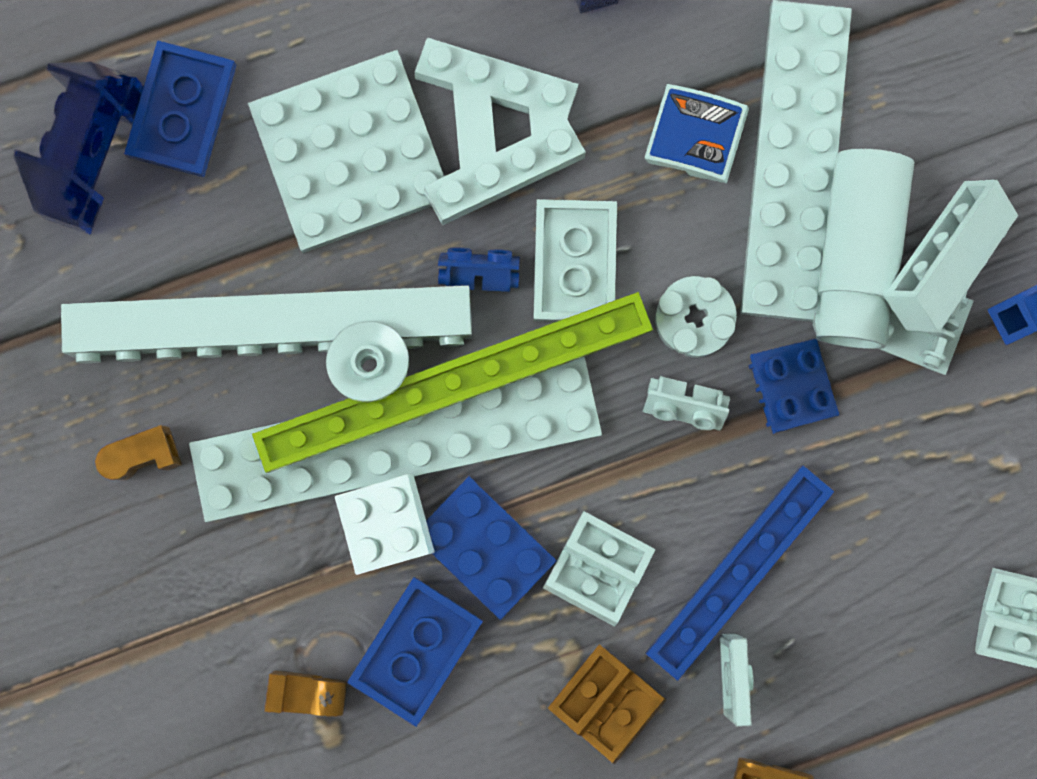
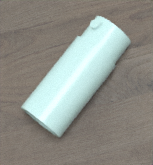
[813,149,914,349]

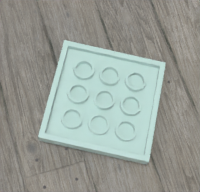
[248,50,444,253]

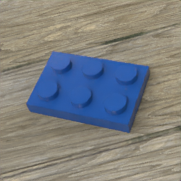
[124,40,237,178]
[426,476,557,620]
[347,577,483,727]

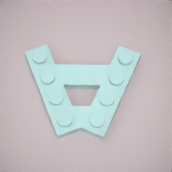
[415,38,586,226]

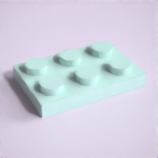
[534,199,617,322]

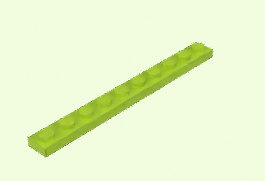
[252,292,653,473]

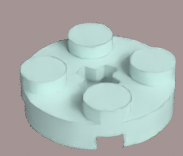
[655,276,737,358]

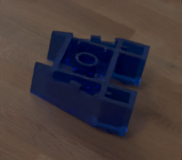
[13,62,144,235]

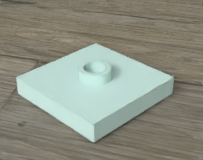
[719,633,753,726]

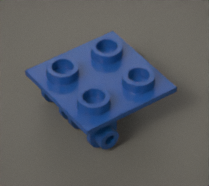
[748,339,839,434]

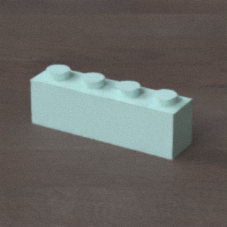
[884,180,1018,332]

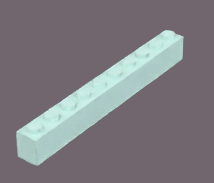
[61,286,472,363]

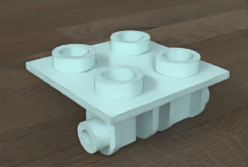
[879,293,973,375]

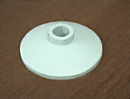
[326,321,409,402]

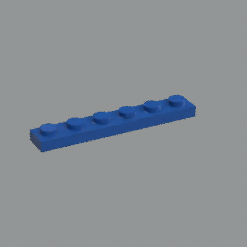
[645,465,835,681]

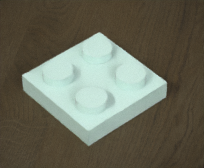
[335,474,435,575]

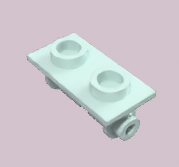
[643,376,730,431]

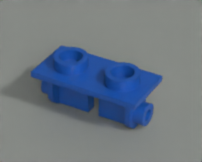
[438,247,520,292]

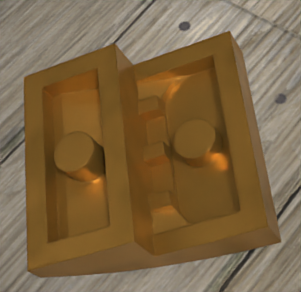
[548,644,667,764]

